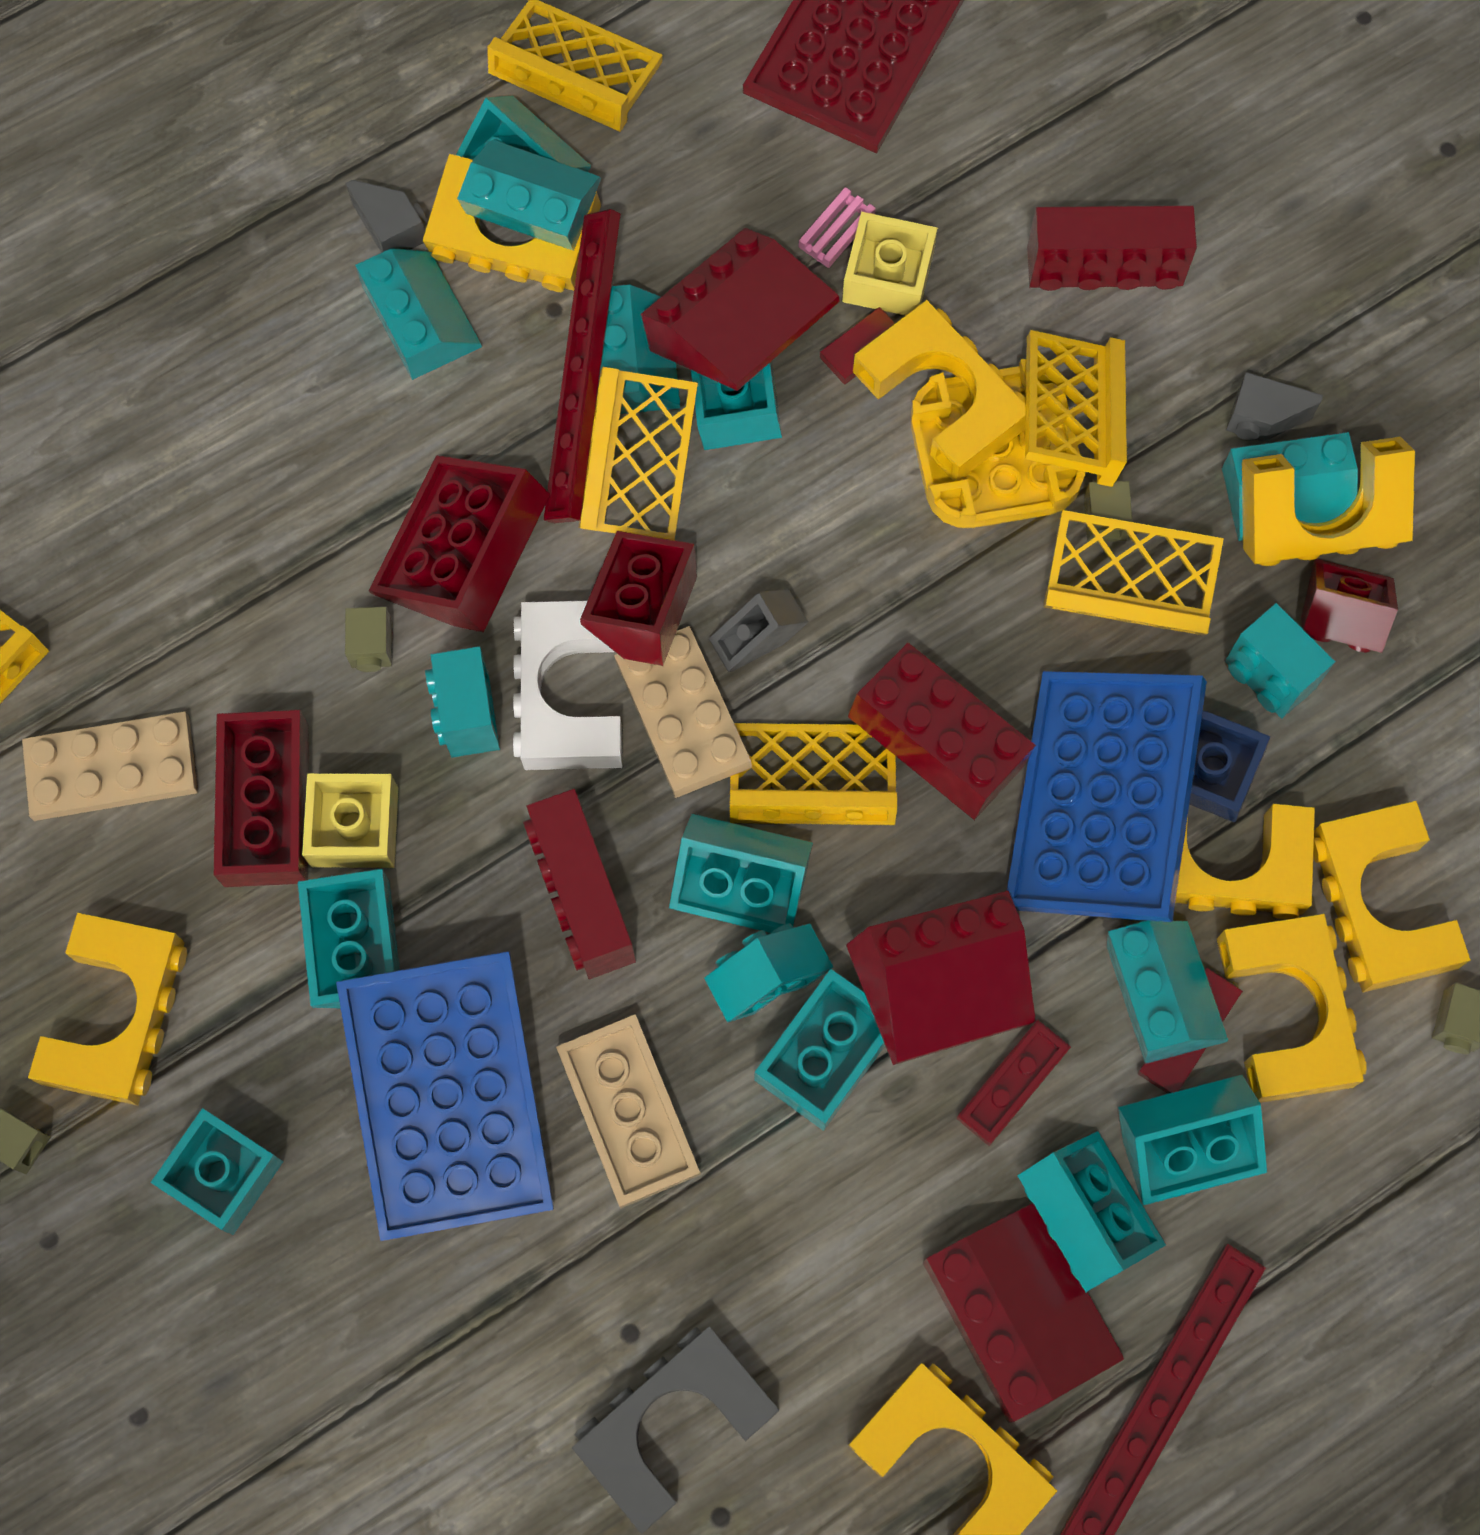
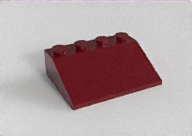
[641,228,840,391]
[369,455,550,633]
[846,891,1036,1065]
[923,1203,1124,1423]

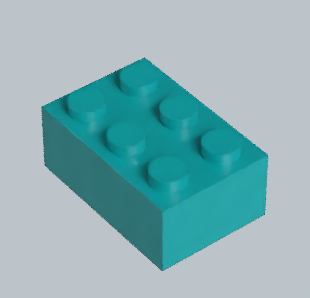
[754,969,885,1131]

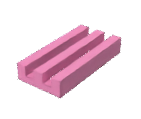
[798,187,876,268]

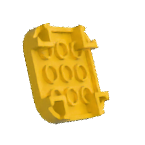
[911,359,1086,528]

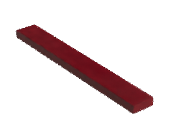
[544,209,621,524]
[1059,1244,1266,1535]

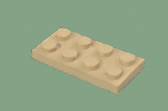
[614,626,752,798]
[22,711,198,821]
[556,1014,701,1209]

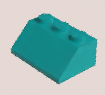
[456,95,591,172]
[457,140,601,251]
[355,249,482,380]
[599,285,680,414]
[1222,432,1358,541]
[669,814,813,933]
[298,869,400,1009]
[1106,920,1228,1064]
[1118,1075,1267,1205]
[1017,1131,1166,1292]

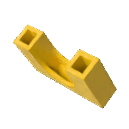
[423,154,601,292]
[853,300,1026,481]
[1242,437,1415,566]
[1313,801,1471,993]
[1175,804,1315,919]
[28,913,187,1106]
[1217,914,1366,1103]
[848,1363,1057,1535]

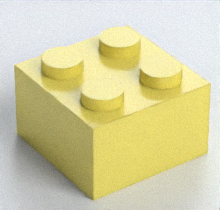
[842,211,938,316]
[302,773,398,868]

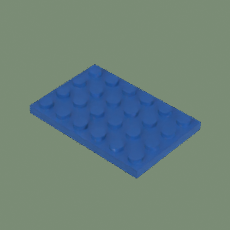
[1007,671,1207,922]
[336,951,554,1241]

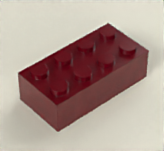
[1027,206,1197,291]
[848,642,1036,820]
[214,710,309,887]
[523,789,636,980]

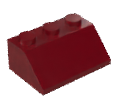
[580,531,697,666]

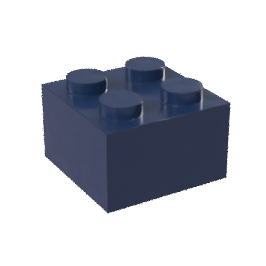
[1189,710,1271,823]

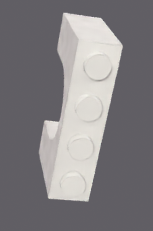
[513,601,623,770]

